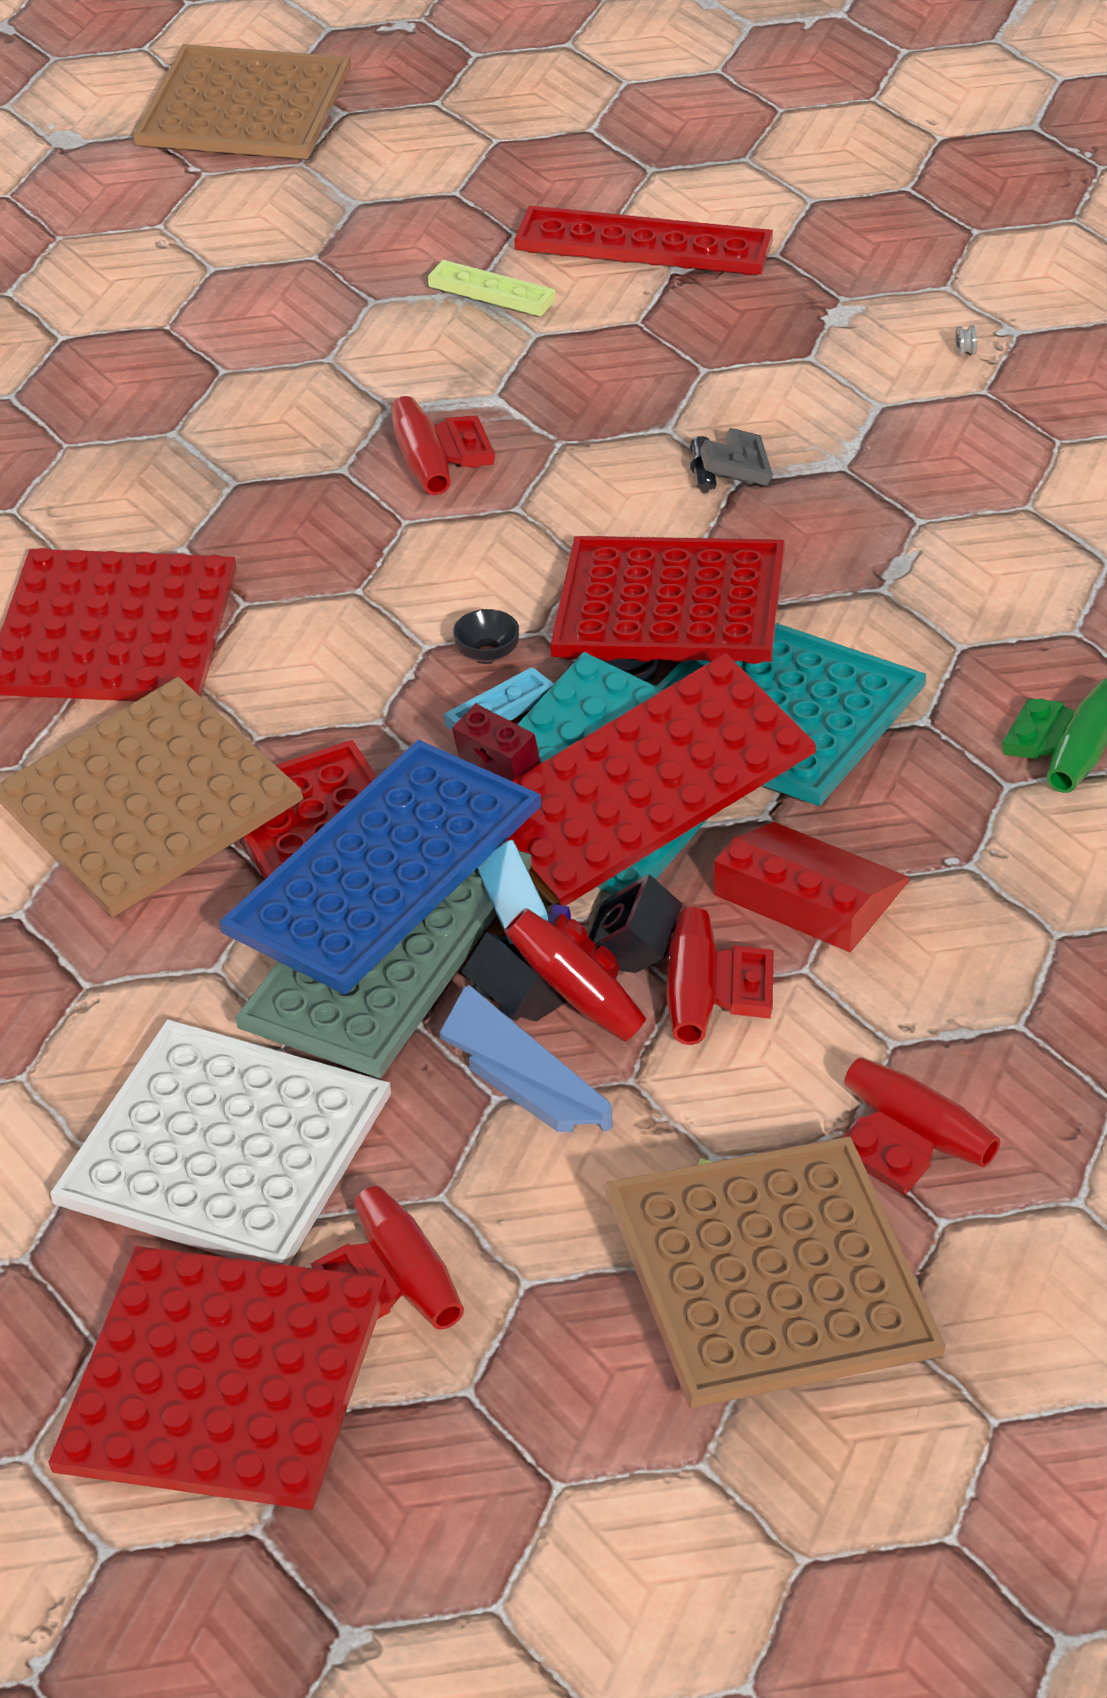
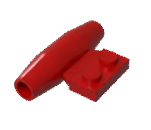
[391,396,495,495]
[666,907,774,1045]
[504,908,646,1042]
[843,1057,1000,1196]
[310,1186,464,1330]

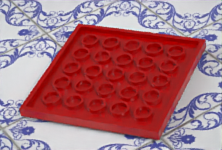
[550,536,785,664]
[0,548,236,701]
[48,1246,388,1510]

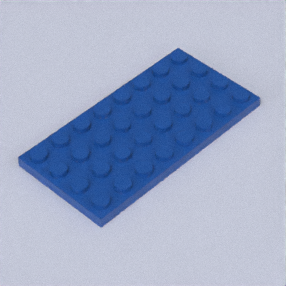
[219,739,542,995]

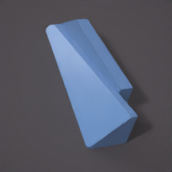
[440,985,613,1132]

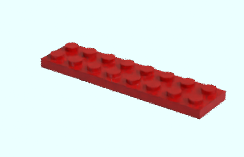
[514,205,773,275]

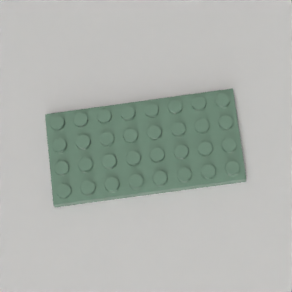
[236,845,532,1079]

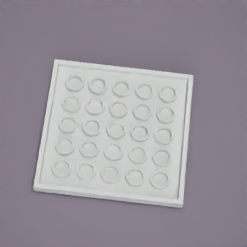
[51,1019,391,1265]

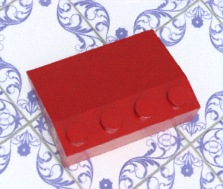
[714,821,909,953]

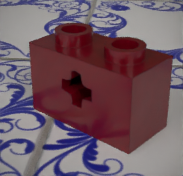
[452,703,541,781]

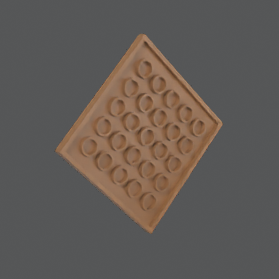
[134,44,351,160]
[0,677,303,918]
[605,1137,946,1409]

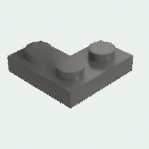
[700,428,773,486]

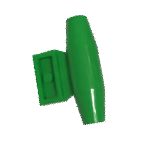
[1002,678,1107,793]

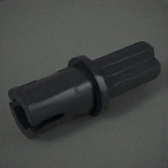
[690,436,716,493]

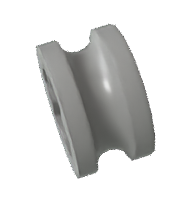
[955,325,977,356]

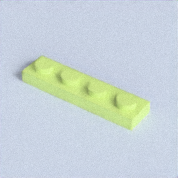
[428,260,556,316]

